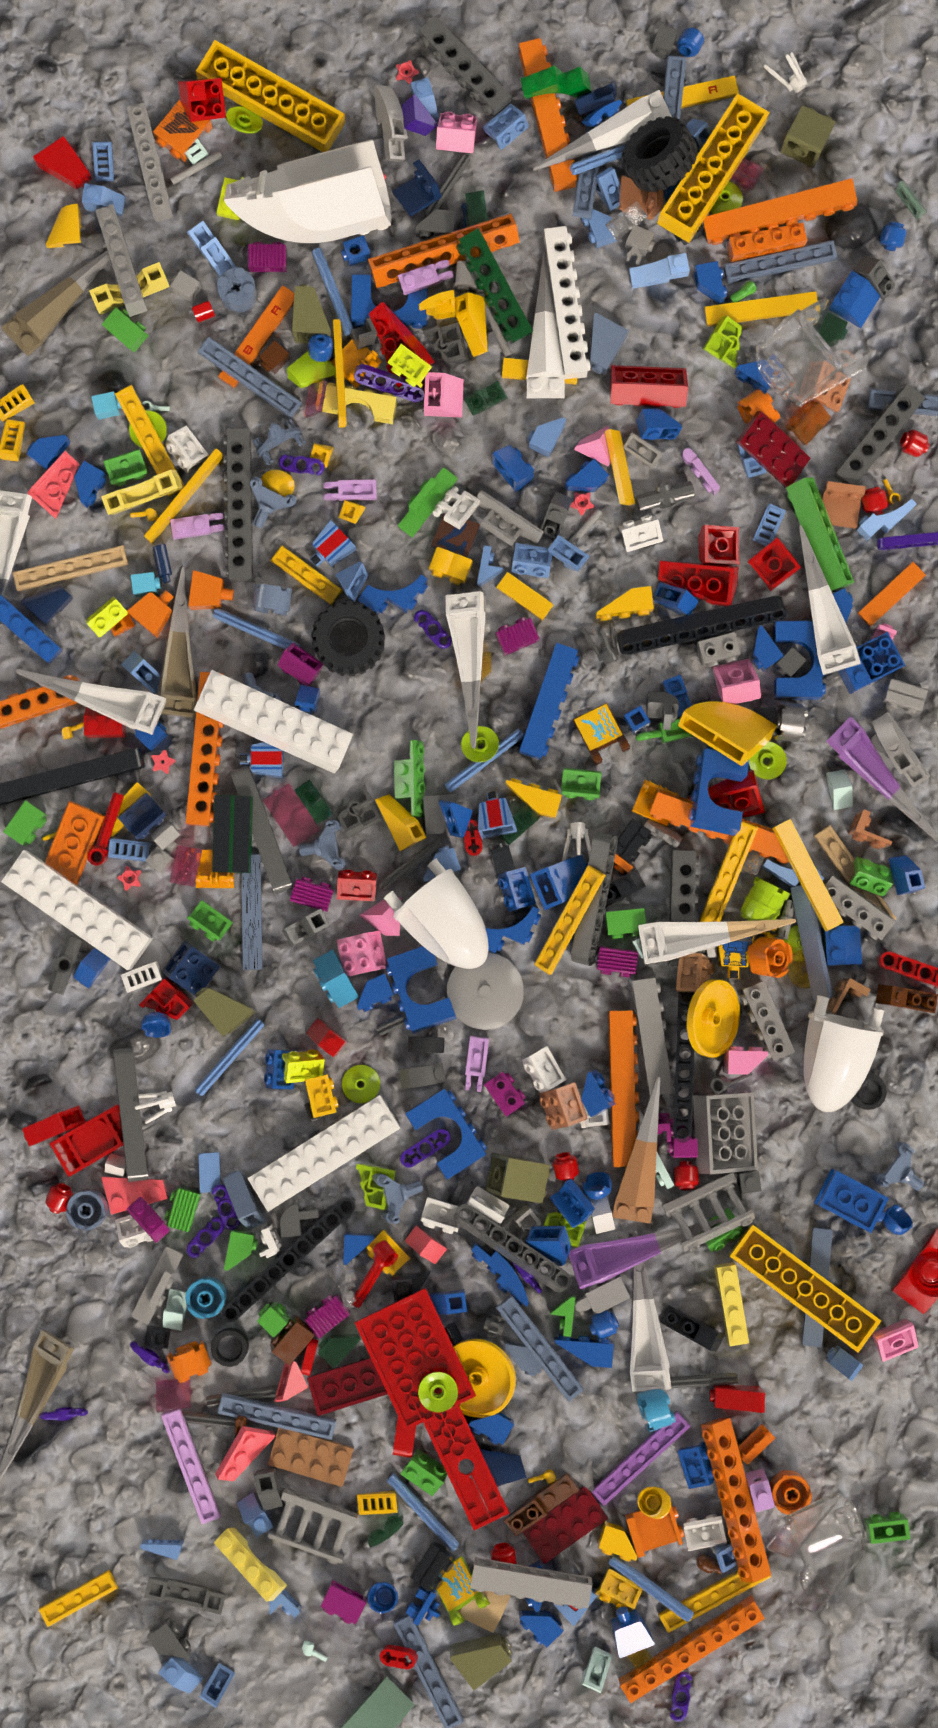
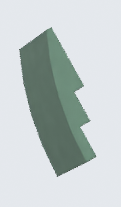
[339,1676,415,1728]

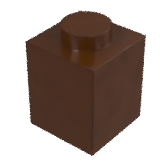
[259,340,290,375]

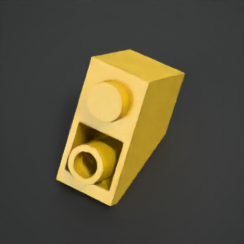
[597,1521,637,1561]

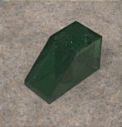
[808,312,848,353]
[294,779,333,824]
[317,1334,361,1369]

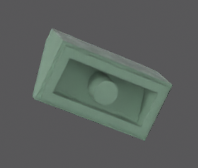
[895,181,927,219]

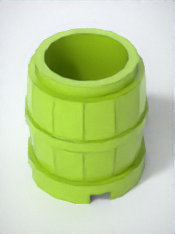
[740,876,790,921]

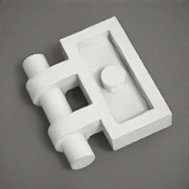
[433,486,480,530]

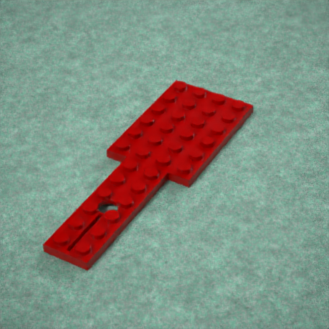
[355,1287,509,1531]

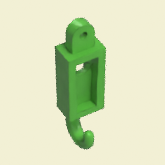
[635,719,695,743]

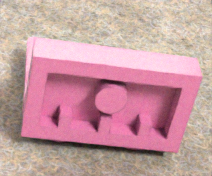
[337,931,387,977]

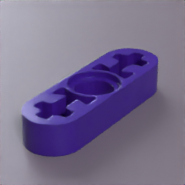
[400,1128,450,1168]

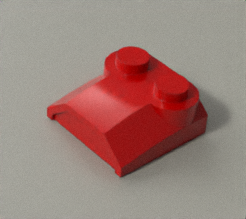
[698,525,740,565]
[747,537,802,591]

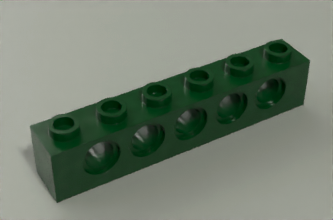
[456,228,533,344]

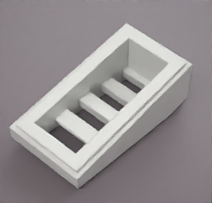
[121,961,163,993]

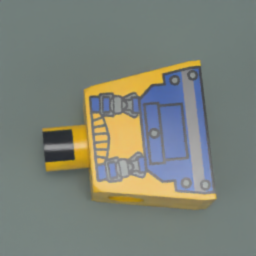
[717,936,754,979]

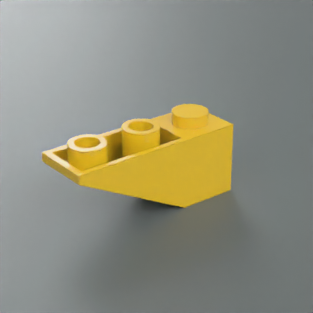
[455,292,488,357]
[595,586,654,621]
[505,778,562,819]
[375,794,427,851]

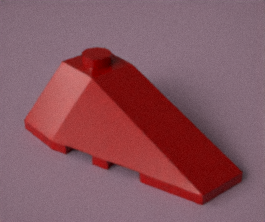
[369,302,435,388]
[658,561,739,606]
[687,770,765,817]

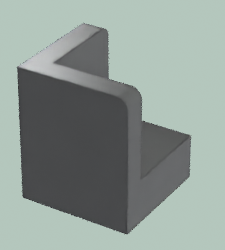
[350,317,377,350]

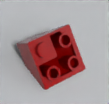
[178,78,226,122]

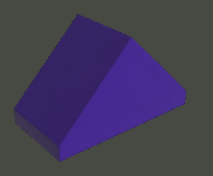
[402,94,438,136]

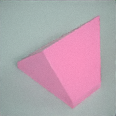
[574,426,611,466]
[359,897,402,936]

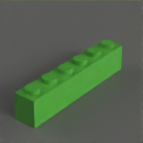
[786,477,855,592]

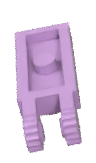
[398,260,454,295]
[682,448,720,495]
[323,479,377,501]
[170,513,225,540]
[465,1036,489,1092]

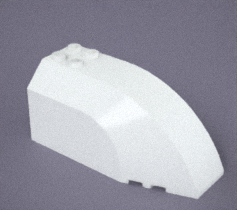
[224,139,391,243]

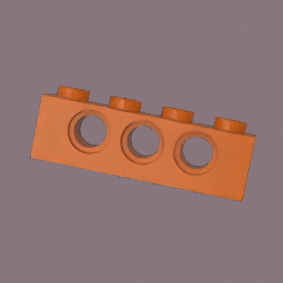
[727,222,807,262]

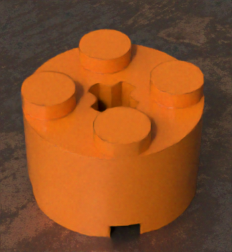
[737,389,781,424]
[747,937,793,978]
[166,1340,212,1383]
[770,1470,812,1515]

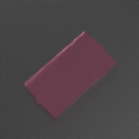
[263,783,320,847]

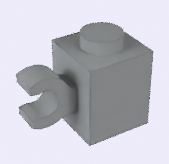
[625,224,656,265]
[145,841,178,874]

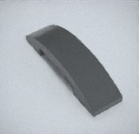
[144,1577,226,1615]

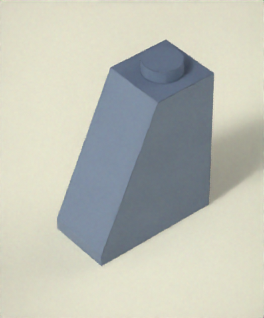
[590,313,629,375]
[223,1171,266,1230]

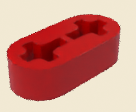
[464,820,482,856]
[301,1338,319,1376]
[379,1645,418,1670]

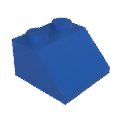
[829,271,880,329]
[492,445,534,492]
[821,926,862,966]

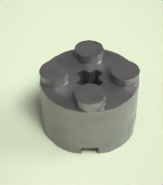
[773,702,808,742]

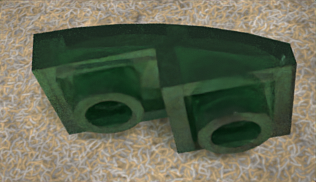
[465,190,489,226]
[464,381,508,416]
[500,805,540,845]
[367,1515,404,1548]

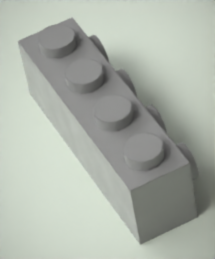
[825,874,896,940]
[740,981,795,1061]

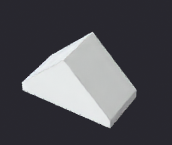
[587,1196,615,1234]

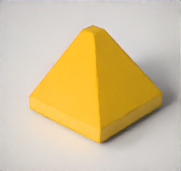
[310,443,334,468]
[338,500,365,524]

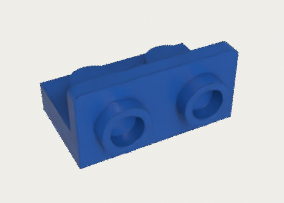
[498,867,536,912]
[264,1049,294,1090]
[678,1441,715,1489]

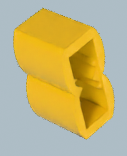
[429,547,473,585]

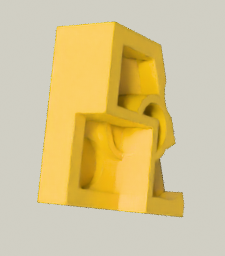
[46,204,81,248]
[419,290,456,320]

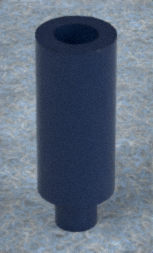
[152,544,172,584]

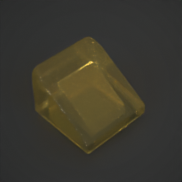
[627,1648,653,1669]

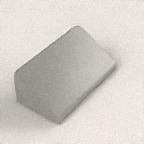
[623,430,665,469]

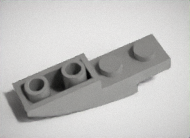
[374,85,408,162]
[872,712,930,787]

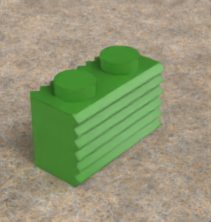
[164,1187,201,1232]

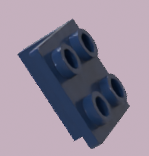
[392,159,442,216]
[117,792,166,840]
[162,940,220,995]

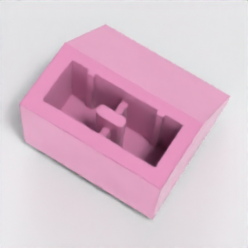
[436,112,477,153]
[424,372,464,418]
[724,1046,768,1075]

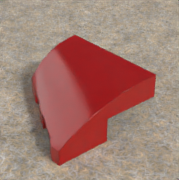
[139,977,194,1020]

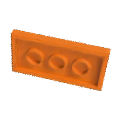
[44,801,105,885]

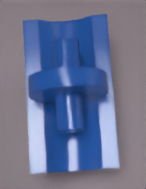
[406,1585,441,1626]

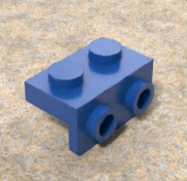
[550,1179,595,1228]

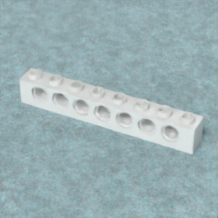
[543,226,590,379]

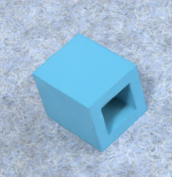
[91,391,122,420]
[131,572,161,597]

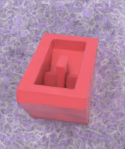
[405,1225,447,1264]
[274,1361,308,1402]

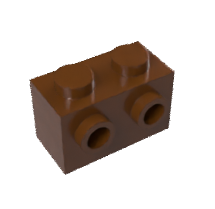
[270,1315,315,1365]

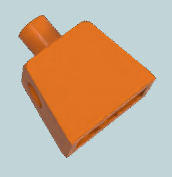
[188,570,234,610]
[127,590,174,638]

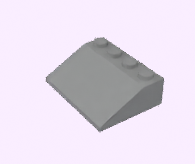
[693,1092,758,1174]

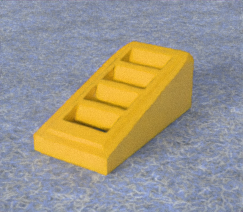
[0,384,35,422]
[0,419,25,462]
[357,1490,398,1515]

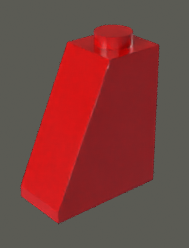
[33,136,92,190]
[306,1018,348,1057]
[22,1105,86,1147]
[709,1385,765,1413]

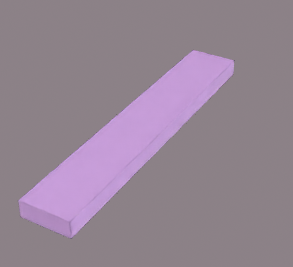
[161,1407,221,1524]

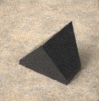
[392,1271,431,1302]

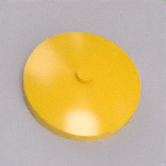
[687,979,740,1058]
[453,1339,516,1418]

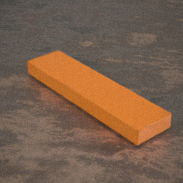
[857,562,926,627]

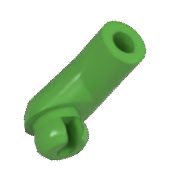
[730,281,757,303]

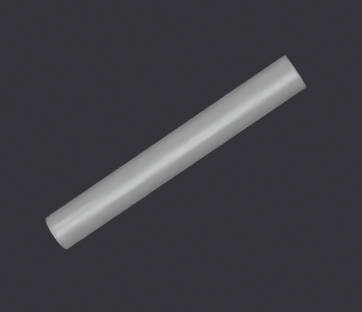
[170,151,222,185]
[485,304,512,358]
[569,508,602,546]

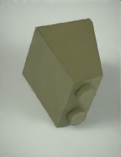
[780,106,836,168]
[292,284,333,344]
[193,988,257,1037]
[485,1152,550,1203]
[450,1633,513,1691]

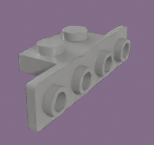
[477,490,544,546]
[131,1246,183,1325]

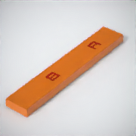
[218,285,294,388]

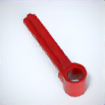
[87,792,124,866]
[351,1240,398,1308]

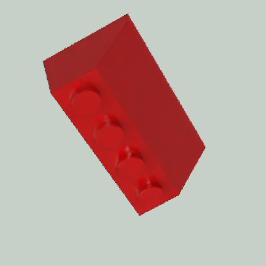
[610,365,688,408]

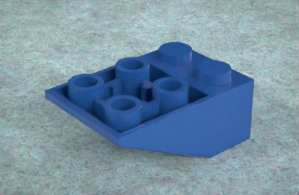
[838,632,905,694]
[529,854,587,911]

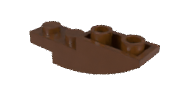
[504,1472,579,1536]

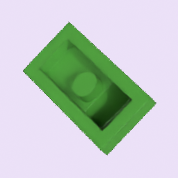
[549,1295,575,1337]

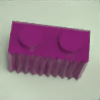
[248,242,287,272]
[495,617,540,656]
[277,643,323,687]
[290,877,334,912]
[596,946,638,978]
[667,1136,698,1158]
[127,1197,170,1243]
[305,1294,351,1338]

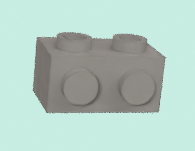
[696,632,741,668]

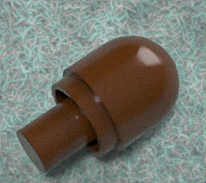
[696,1554,722,1575]

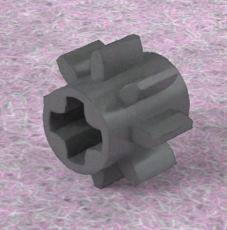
[483,1313,505,1339]

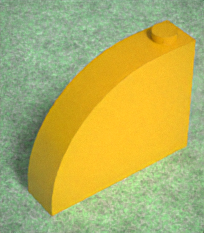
[678,701,777,766]

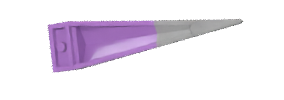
[826,716,938,842]
[569,1219,721,1289]

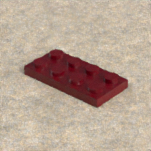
[736,411,811,488]
[307,1357,388,1416]
[523,1484,608,1564]

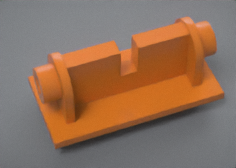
[738,1424,775,1465]

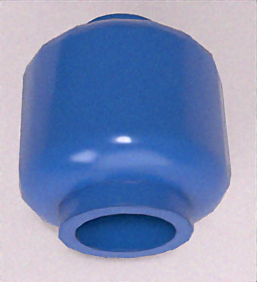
[677,28,704,57]
[880,222,907,252]
[308,334,333,362]
[589,1310,619,1339]

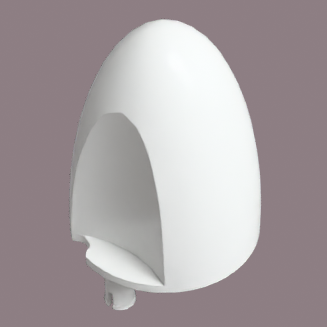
[383,858,489,969]
[804,995,885,1112]

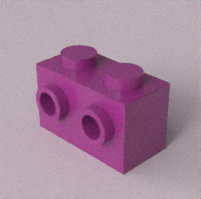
[484,1071,526,1117]
[320,1580,367,1625]

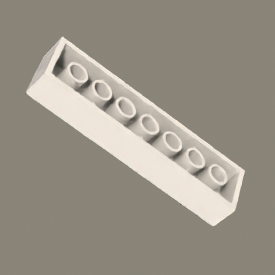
[194,670,353,773]
[1,850,153,970]
[247,1094,401,1211]

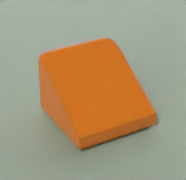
[111,610,135,637]

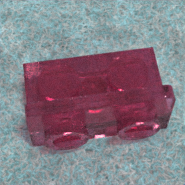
[730,158,764,190]
[169,845,202,887]

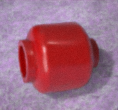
[899,429,929,457]
[861,486,888,515]
[552,1152,579,1182]
[673,1161,699,1191]
[45,1183,74,1214]
[490,1542,517,1564]

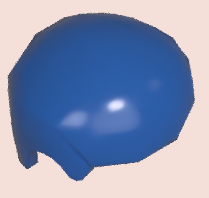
[141,1012,171,1038]
[582,1172,612,1200]
[883,1205,913,1235]
[367,1582,398,1614]

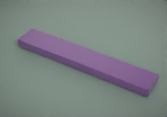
[591,1411,691,1506]

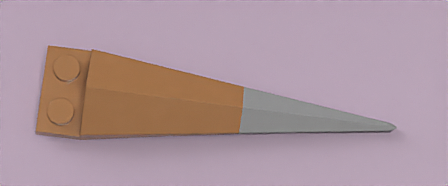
[612,1076,660,1224]

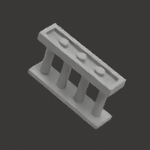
[663,1172,755,1252]
[267,1488,358,1564]

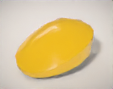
[261,470,295,497]
[637,1486,671,1519]

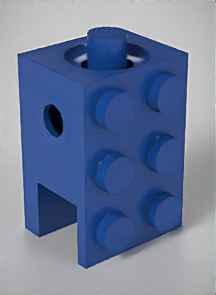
[814,1168,889,1233]

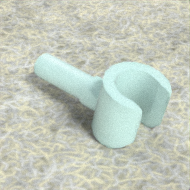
[142,401,170,411]
[302,1641,328,1662]

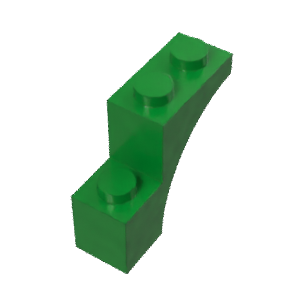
[521,65,592,99]

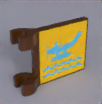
[573,703,630,766]

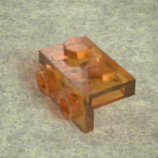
[785,400,831,445]

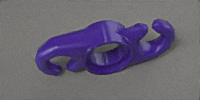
[279,454,325,476]
[414,610,452,649]
[212,1184,241,1230]
[186,1217,224,1258]
[512,1262,542,1293]
[130,1341,170,1373]
[39,1407,88,1421]
[670,1671,692,1722]

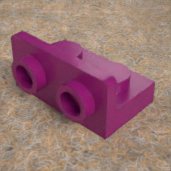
[658,1113,674,1142]

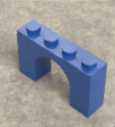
[351,275,428,329]
[773,621,826,700]
[688,748,749,836]
[385,946,457,1034]
[405,1088,487,1180]

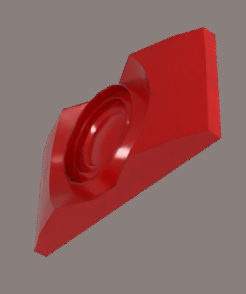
[49,1104,124,1178]
[892,1228,938,1314]

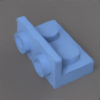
[483,103,529,150]
[511,543,552,578]

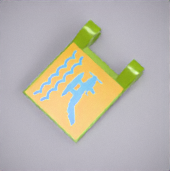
[436,1556,490,1626]

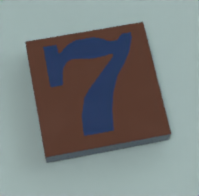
[431,513,480,558]

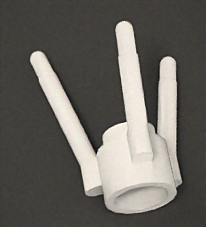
[764,52,808,93]
[562,822,591,861]
[135,1091,176,1124]

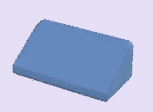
[198,1152,221,1193]

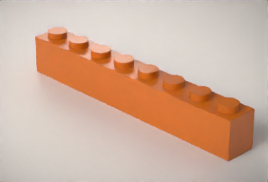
[518,38,579,192]
[703,178,857,245]
[648,788,790,865]
[608,1011,639,1167]

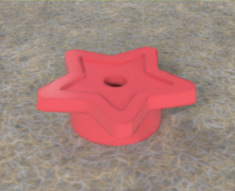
[396,60,419,84]
[571,492,594,516]
[151,750,176,774]
[117,866,141,890]

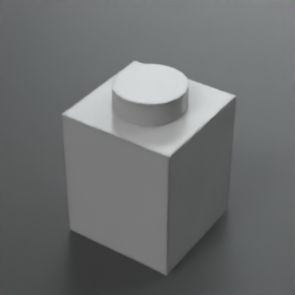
[170,270,202,304]

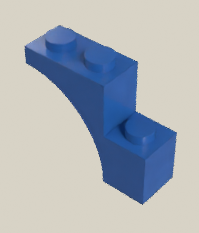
[357,575,428,615]
[486,906,541,953]

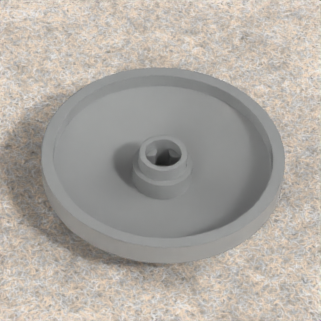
[447,953,524,1030]

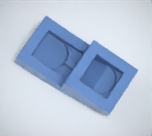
[736,442,766,478]

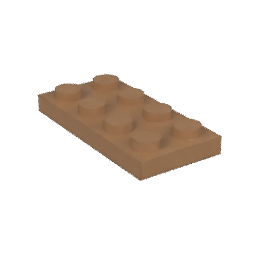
[268,1428,354,1487]

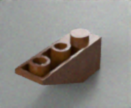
[876,984,938,1013]

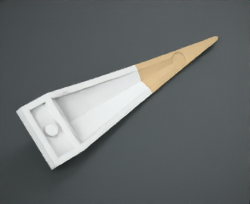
[638,919,796,964]

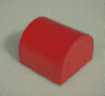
[192,301,215,323]

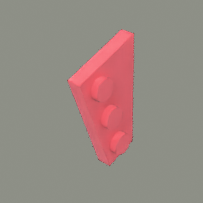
[27,451,80,519]
[101,1176,168,1215]
[215,1426,276,1481]

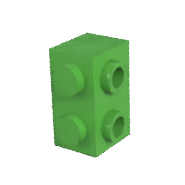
[101,307,149,353]
[3,800,48,846]
[605,908,646,939]
[257,1302,291,1338]
[864,1512,910,1544]

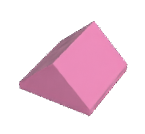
[871,1319,918,1362]

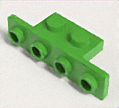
[398,468,458,537]
[394,740,425,817]

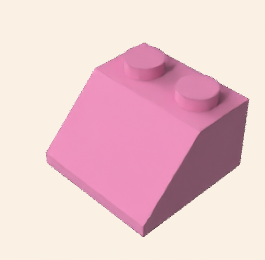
[713,659,761,704]

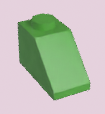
[224,1230,258,1271]

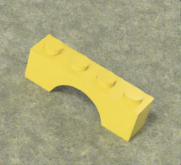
[89,262,170,315]
[318,383,397,424]
[101,470,183,515]
[714,1262,749,1346]
[214,1527,287,1602]

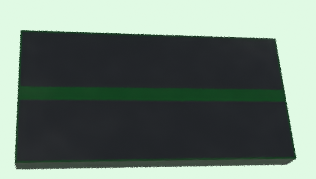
[212,795,253,873]

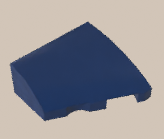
[575,80,617,115]
[20,585,73,625]
[480,1448,527,1486]

